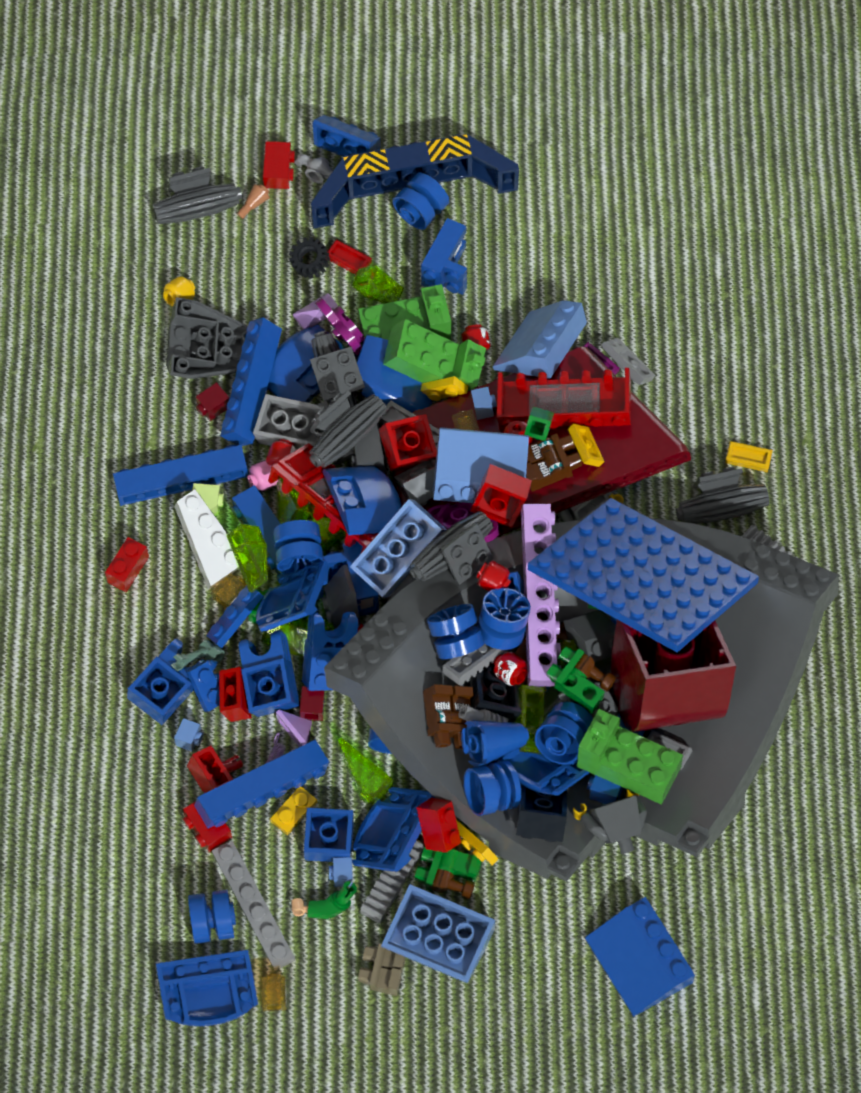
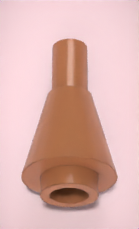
[237,184,270,219]

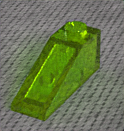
[277,478,314,524]
[226,524,268,593]
[515,685,544,754]
[338,738,393,805]

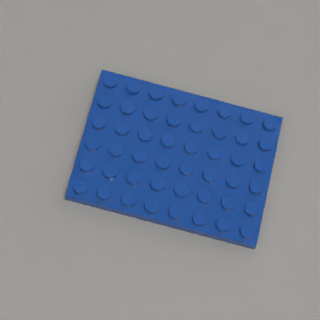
[527,498,759,652]

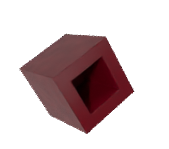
[195,382,230,421]
[300,687,325,721]

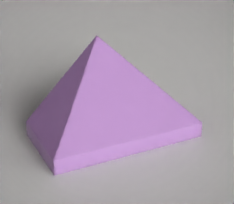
[293,293,338,329]
[276,710,312,747]

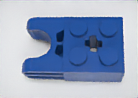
[302,612,358,691]
[239,630,300,717]
[127,639,206,725]

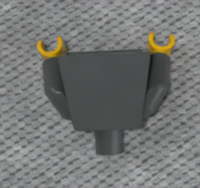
[573,789,647,854]

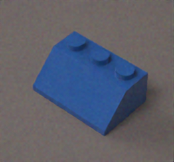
[312,115,381,157]

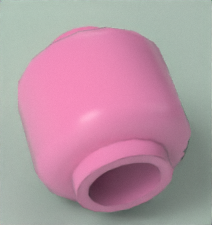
[247,460,279,491]

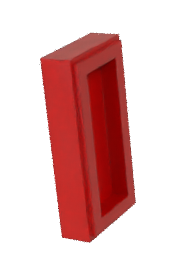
[328,239,372,277]

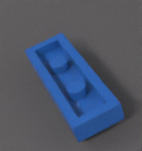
[206,584,264,648]

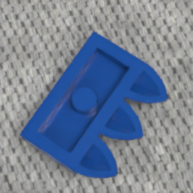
[186,660,220,712]

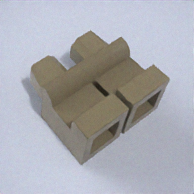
[358,943,406,996]

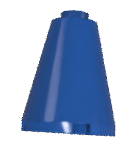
[461,720,529,767]

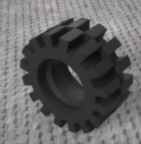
[289,237,330,279]

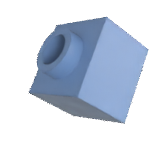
[471,387,497,420]
[174,718,203,752]
[329,857,353,887]

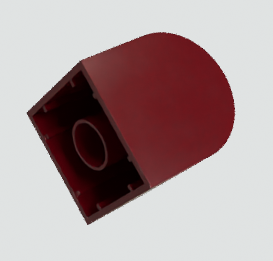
[611,620,736,732]

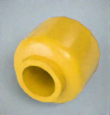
[163,276,195,306]

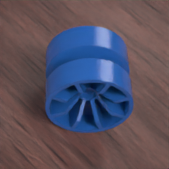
[392,173,449,230]
[273,520,324,574]
[477,588,531,650]
[427,604,485,659]
[535,702,593,765]
[188,889,236,944]

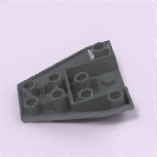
[166,297,247,379]

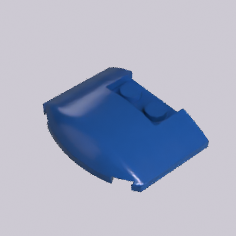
[267,325,356,403]
[357,335,433,413]
[323,466,402,535]
[256,560,328,632]
[496,717,590,796]
[352,787,435,872]
[155,950,258,1026]

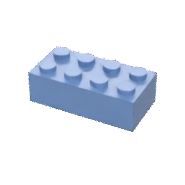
[350,499,447,597]

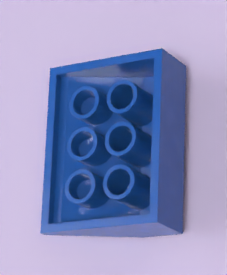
[585,897,695,1017]

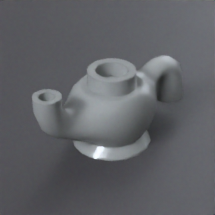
[295,154,334,183]

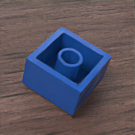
[304,808,354,862]

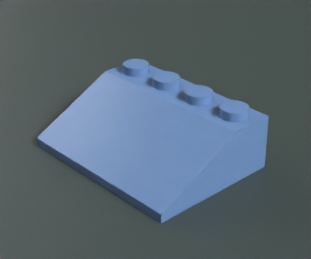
[492,300,587,378]
[432,428,529,503]
[381,884,496,983]

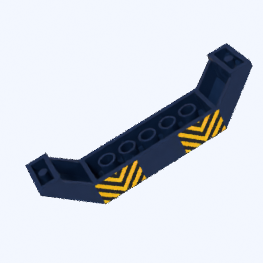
[311,134,519,229]

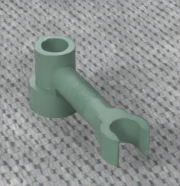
[171,639,225,671]

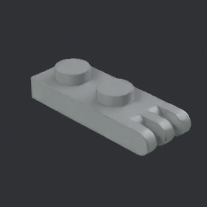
[602,338,655,385]

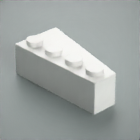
[174,489,247,590]

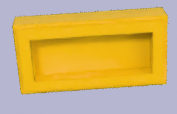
[725,441,773,472]

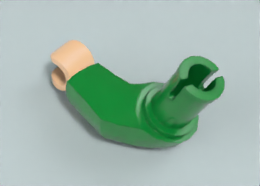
[291,881,357,920]

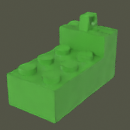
[358,284,451,341]
[383,319,486,391]
[577,709,683,805]

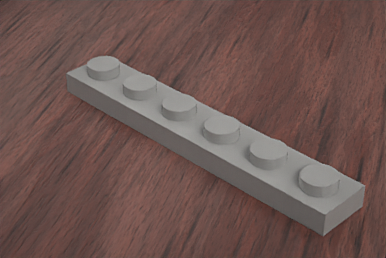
[212,841,295,971]

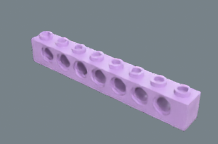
[521,504,562,686]

